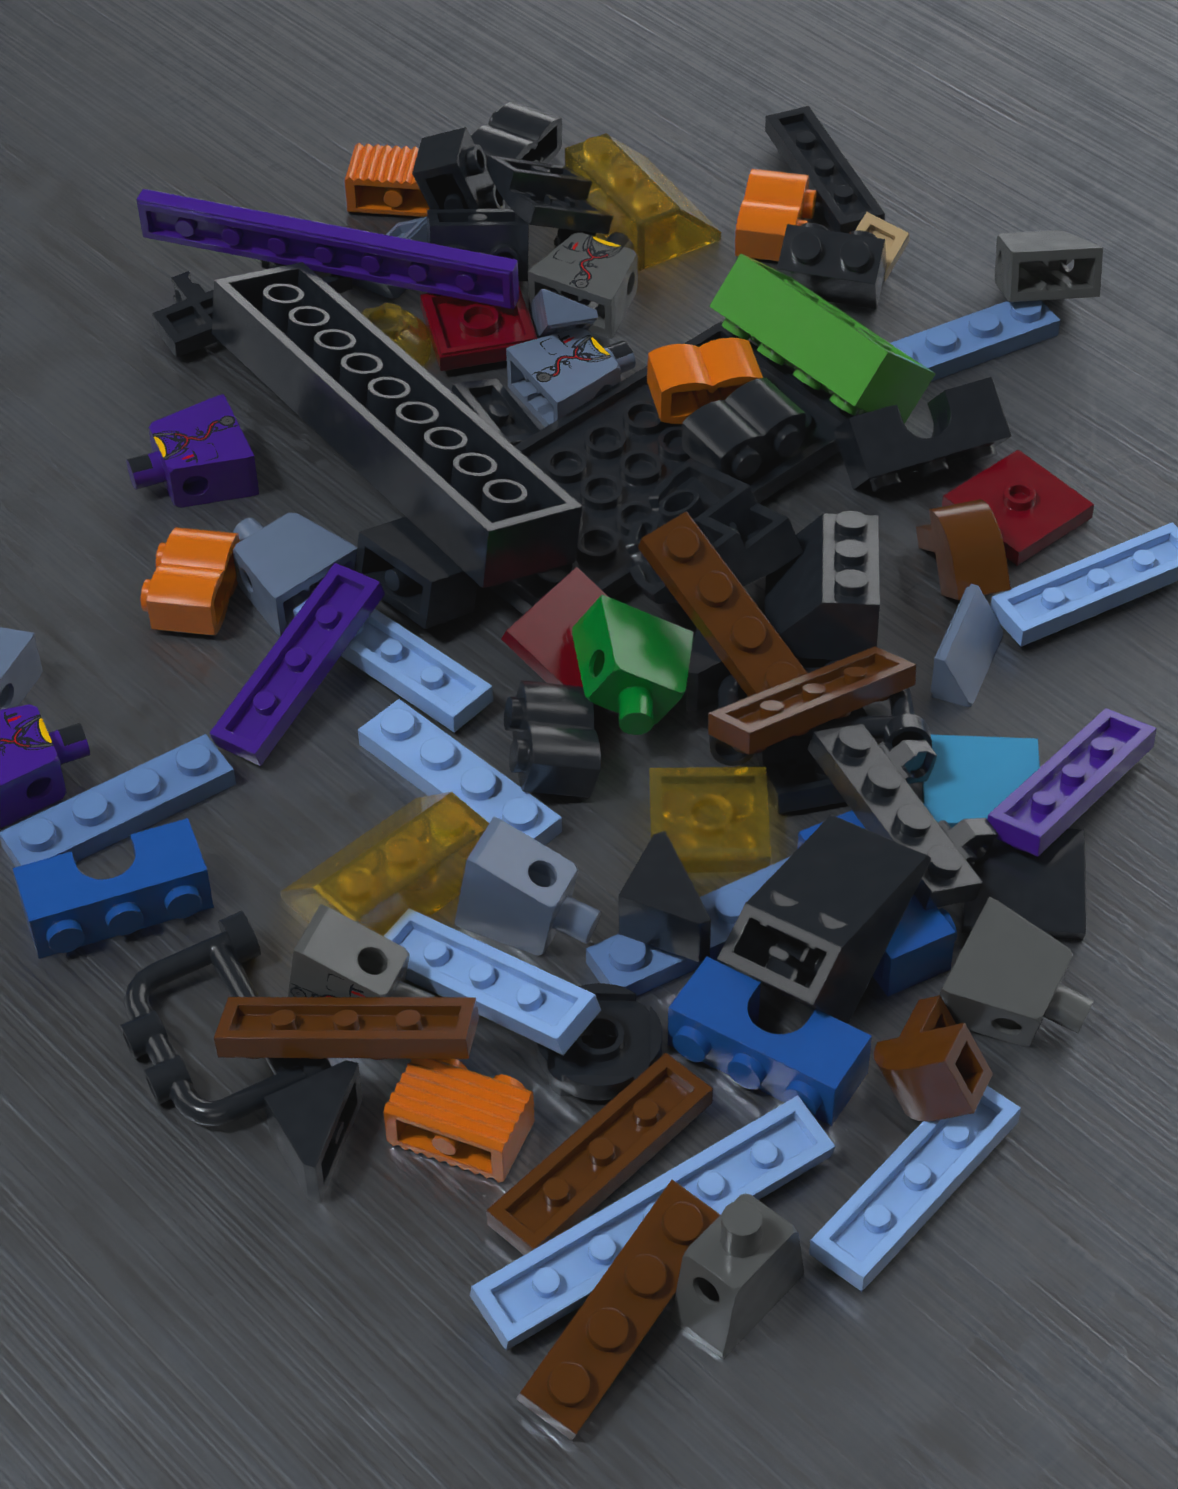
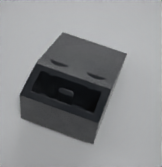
[717,815,932,1024]

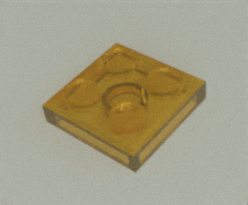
[649,767,771,873]

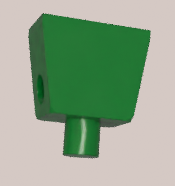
[572,595,693,735]

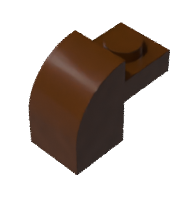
[916,499,1011,600]
[874,995,993,1121]

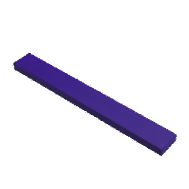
[136,189,519,309]

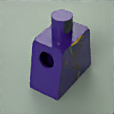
[126,394,259,508]
[0,704,90,828]

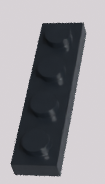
[765,106,885,233]

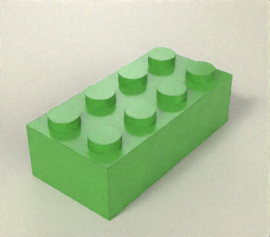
[709,253,936,424]

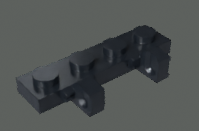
[152,260,353,358]
[808,724,998,910]

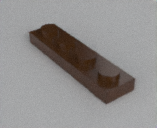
[638,511,807,697]
[708,646,916,754]
[214,997,479,1060]
[486,1053,713,1255]
[516,1180,721,1441]

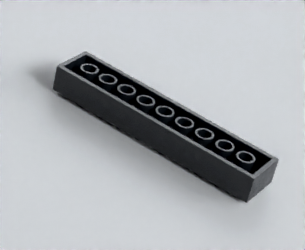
[212,262,582,588]

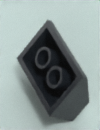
[764,511,880,660]

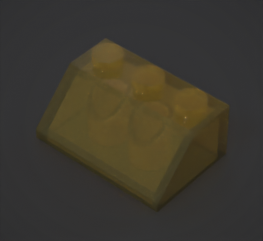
[565,133,721,271]
[280,792,489,936]

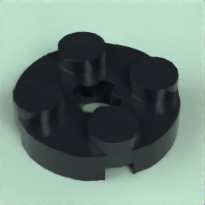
[537,983,662,1100]

